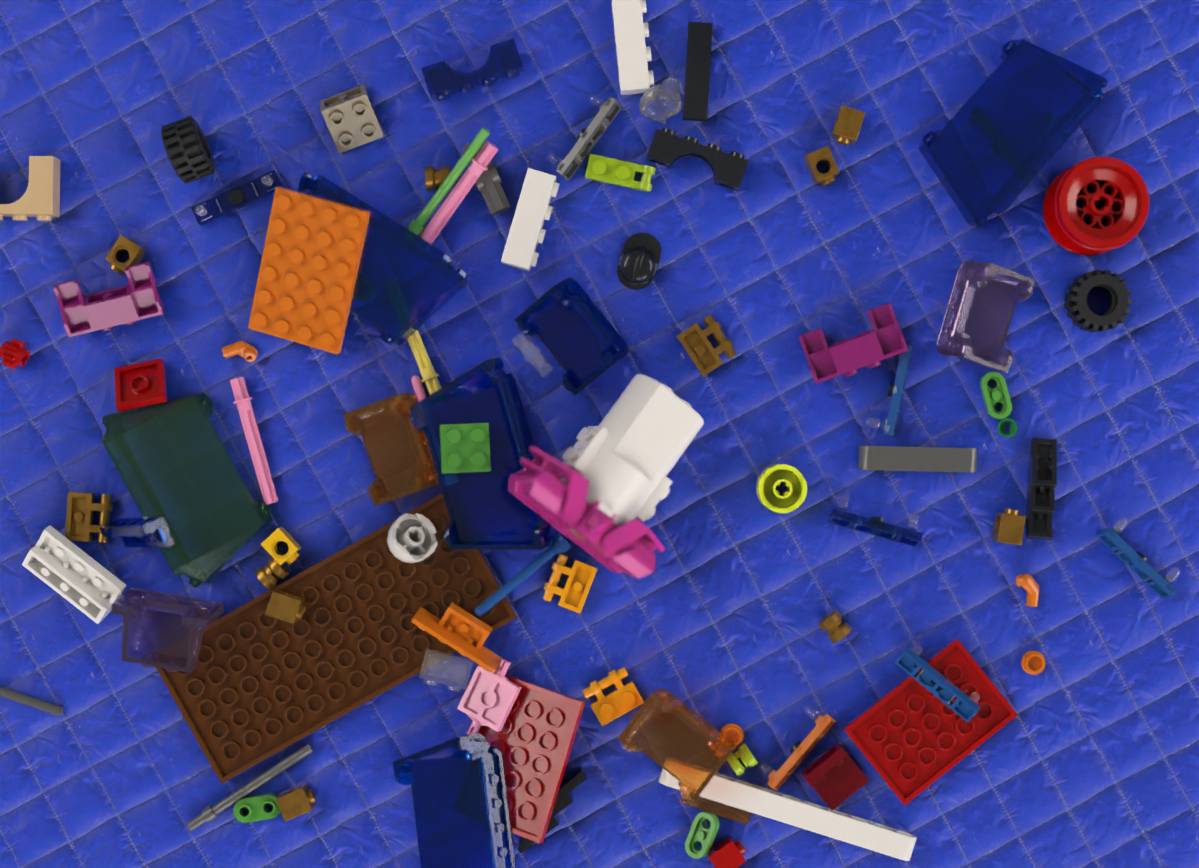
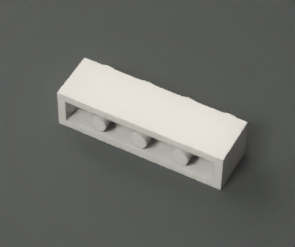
[611,0,654,95]
[501,168,560,271]

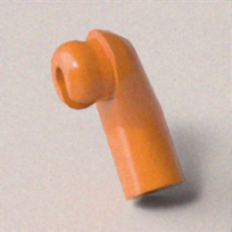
[221,341,258,362]
[1016,573,1040,607]

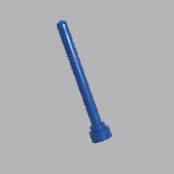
[475,533,572,616]

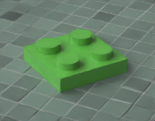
[439,423,491,474]

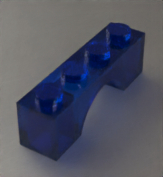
[421,38,523,102]

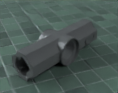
[463,143,510,215]

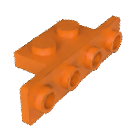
[411,603,502,673]

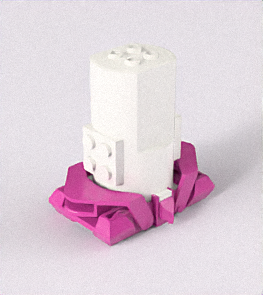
[508,374,704,579]

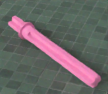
[414,141,499,254]
[230,377,278,504]

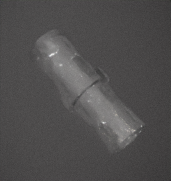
[511,331,554,378]

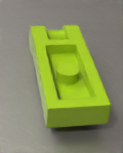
[585,154,656,192]

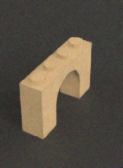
[0,156,61,222]

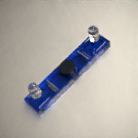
[191,170,283,226]
[828,493,923,547]

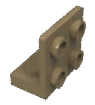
[319,84,383,153]

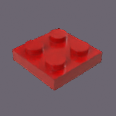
[114,358,167,412]

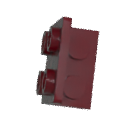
[801,743,868,810]

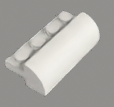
[22,525,126,624]

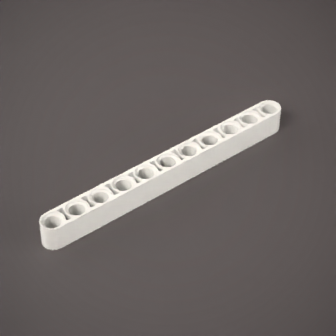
[659,758,917,861]

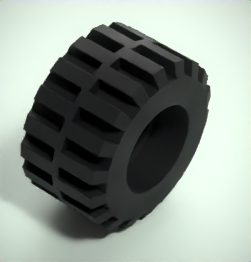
[161,116,215,184]
[1064,270,1132,332]

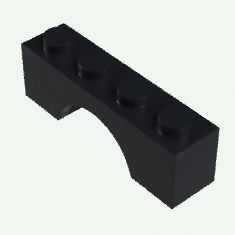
[646,128,748,191]

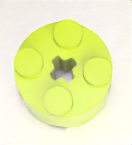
[756,464,807,513]

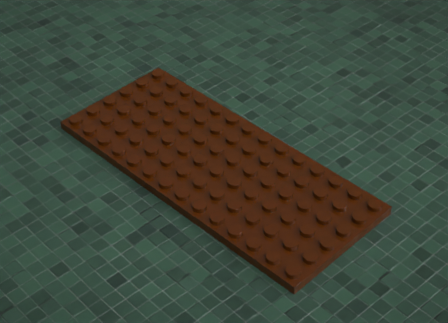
[150,491,517,784]

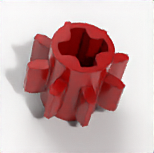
[0,338,30,370]

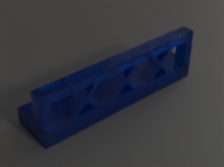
[100,516,174,547]

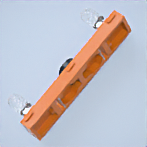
[757,705,836,791]

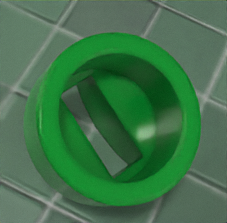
[998,418,1017,438]

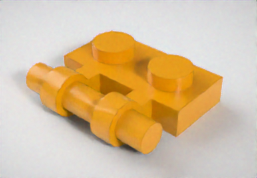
[542,554,598,613]
[582,667,644,726]

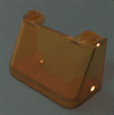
[343,392,442,506]
[618,688,736,800]

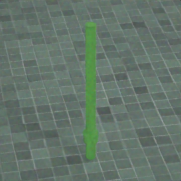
[399,127,490,249]

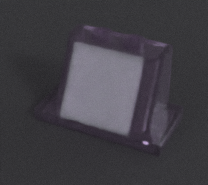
[112,588,224,673]

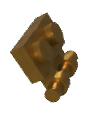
[676,314,737,376]
[65,492,113,543]

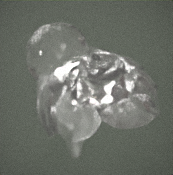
[638,78,682,124]

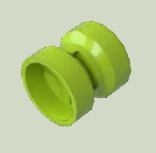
[725,743,758,776]

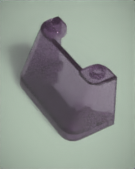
[937,261,1035,373]

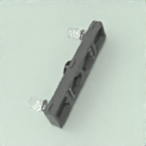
[547,94,622,182]

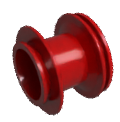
[1043,156,1149,255]

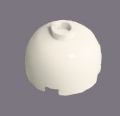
[387,513,438,563]

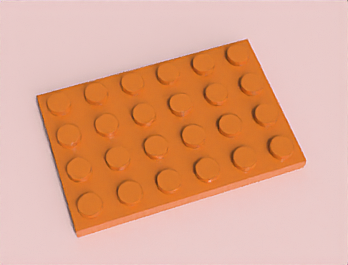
[248,186,371,354]

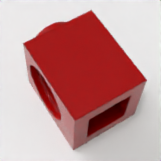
[708,836,746,868]

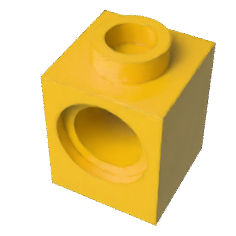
[261,527,302,566]

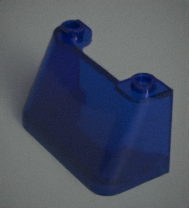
[515,278,629,396]

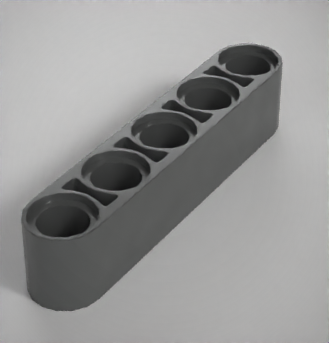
[858,446,977,472]

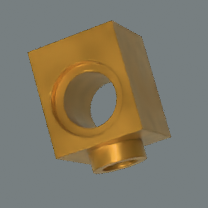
[831,105,865,146]
[803,146,840,186]
[105,235,147,275]
[992,508,1026,545]
[265,589,306,624]
[276,784,317,821]

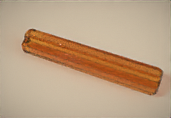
[681,792,751,824]

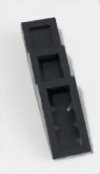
[683,22,713,122]
[1026,438,1057,540]
[518,768,587,853]

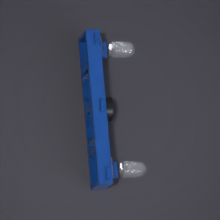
[865,345,913,437]
[1096,518,1180,599]
[894,645,981,723]

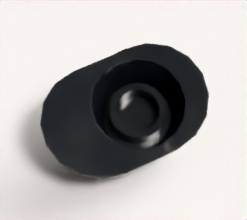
[617,233,661,290]

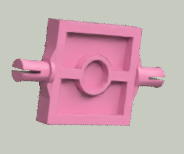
[457,659,522,738]

